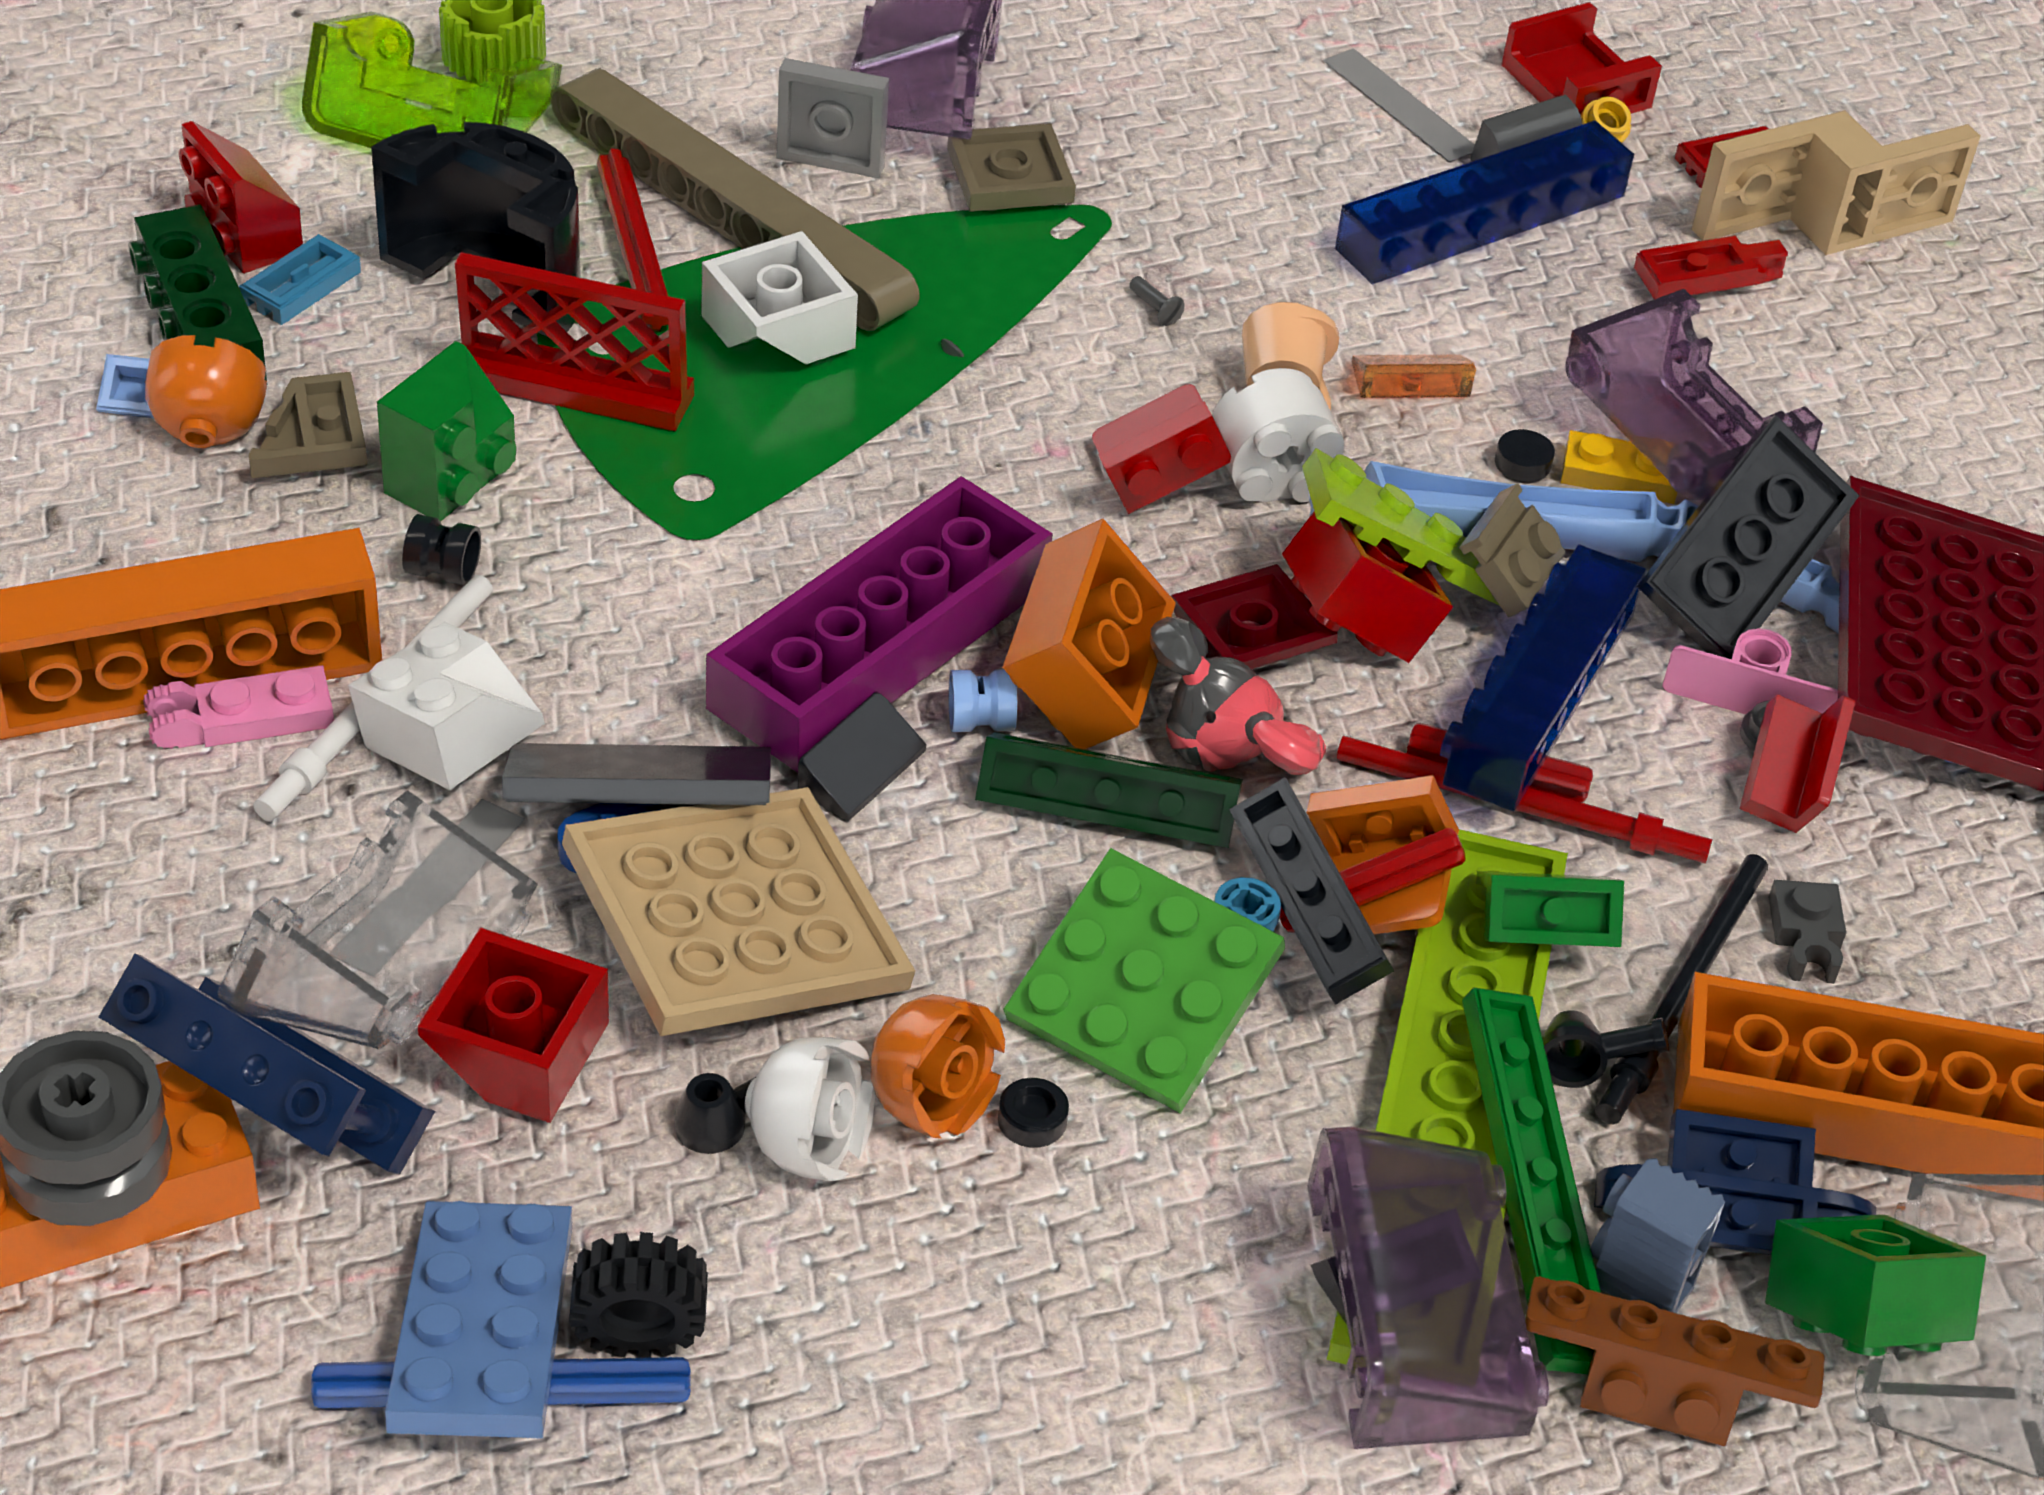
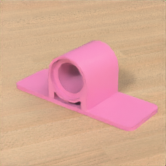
[1663,628,1838,714]

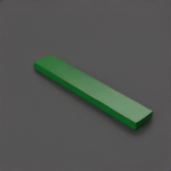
[1462,987,1601,1375]

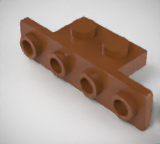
[1524,1277,1825,1447]

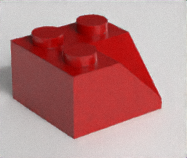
[1282,511,1453,663]
[417,927,609,1123]

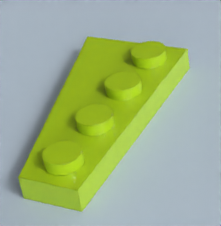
[1302,448,1500,606]

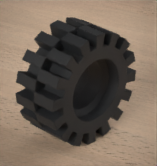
[569,1232,708,1358]

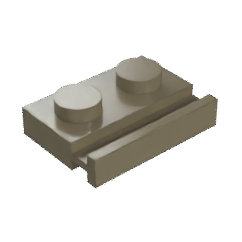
[1459,483,1566,618]

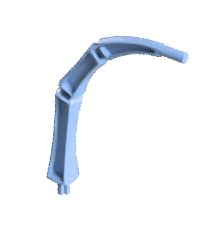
[1309,461,1953,763]

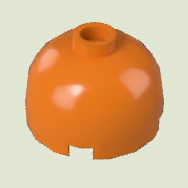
[145,335,267,448]
[871,994,1005,1139]

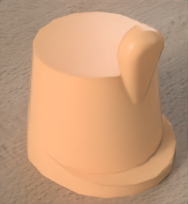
[1242,302,1339,411]

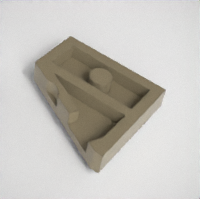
[248,372,367,479]

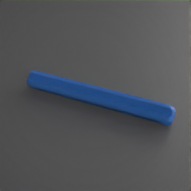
[311,1357,691,1408]

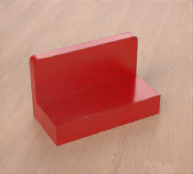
[1739,694,1855,833]

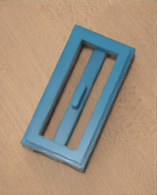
[239,234,361,325]

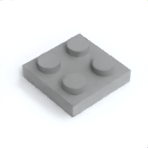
[777,58,889,178]

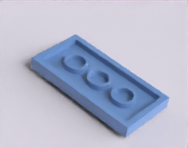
[385,1201,572,1438]

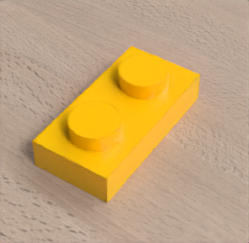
[1560,430,1683,504]

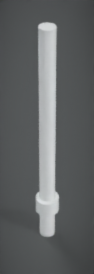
[253,575,493,821]

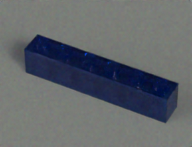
[1335,120,1634,284]
[1440,544,1646,812]

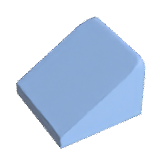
[96,354,154,418]

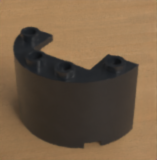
[371,122,581,337]

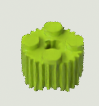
[439,0,546,93]

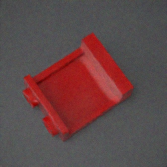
[1501,2,1662,116]

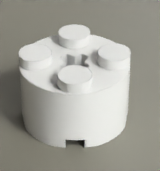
[1212,368,1344,503]

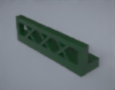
[975,732,1243,848]

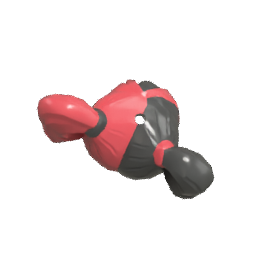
[1150,617,1326,775]

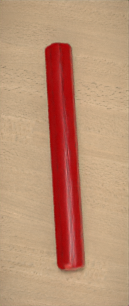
[597,148,668,332]

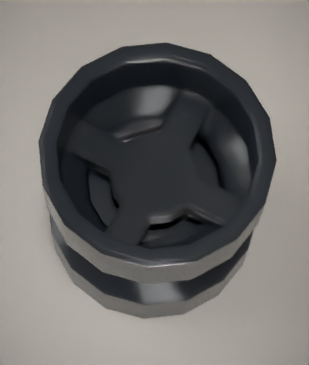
[402,514,482,586]

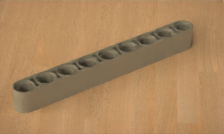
[550,68,920,331]

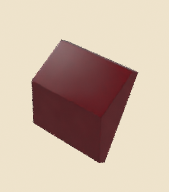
[1171,564,1338,669]

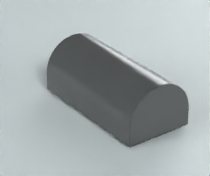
[1470,95,1583,174]

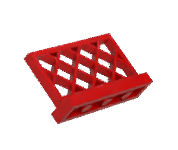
[455,252,694,432]

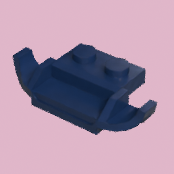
[1594,1109,1876,1255]

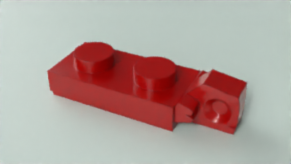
[1634,235,1788,301]

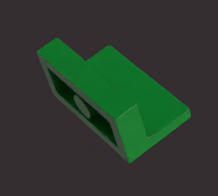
[1476,871,1625,947]

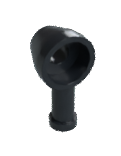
[1542,1010,1669,1088]
[674,1073,757,1154]

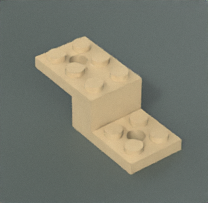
[1691,110,1981,255]

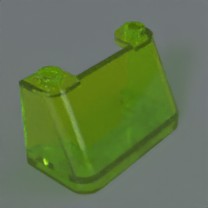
[302,12,562,148]

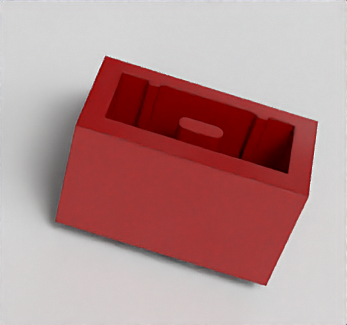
[179,121,303,274]

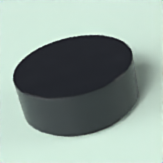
[1495,429,1555,482]
[998,1078,1069,1148]

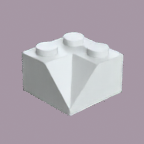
[702,231,858,364]
[348,621,545,790]

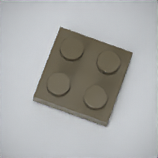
[947,123,1076,212]

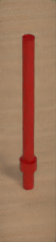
[1336,735,1713,864]

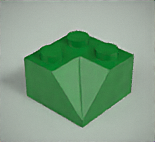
[377,341,517,522]
[1765,1214,1986,1356]

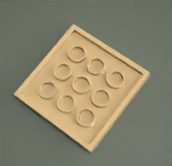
[562,787,915,1037]

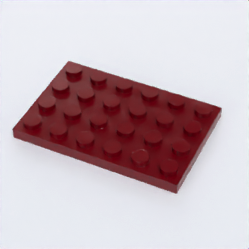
[1838,476,2044,792]

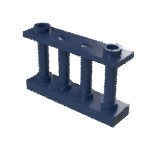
[99,953,436,1174]

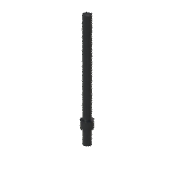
[1595,854,1768,1124]

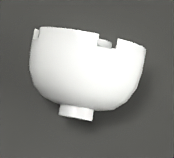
[745,1037,876,1181]

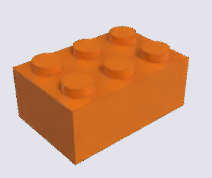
[1002,518,1176,749]

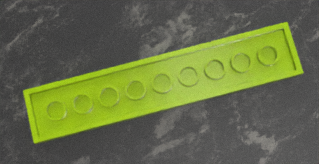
[1326,829,1568,1394]

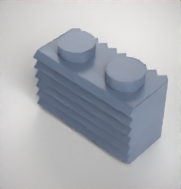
[1591,1158,1725,1313]

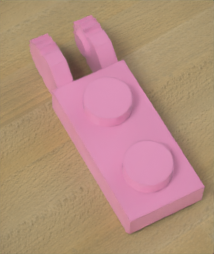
[143,665,334,749]

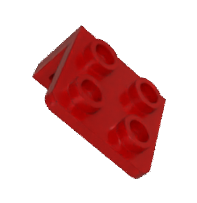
[1092,384,1231,514]

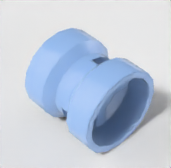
[949,669,1017,732]

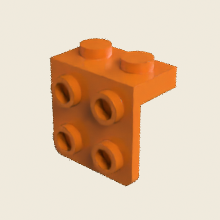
[1306,775,1459,934]

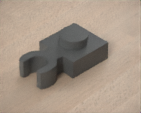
[1768,880,1847,984]

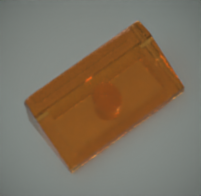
[1351,354,1476,398]

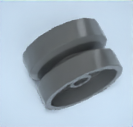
[0,1031,172,1226]

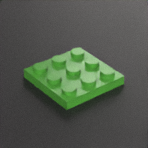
[1003,848,1285,1114]

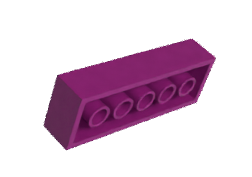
[706,476,1053,773]

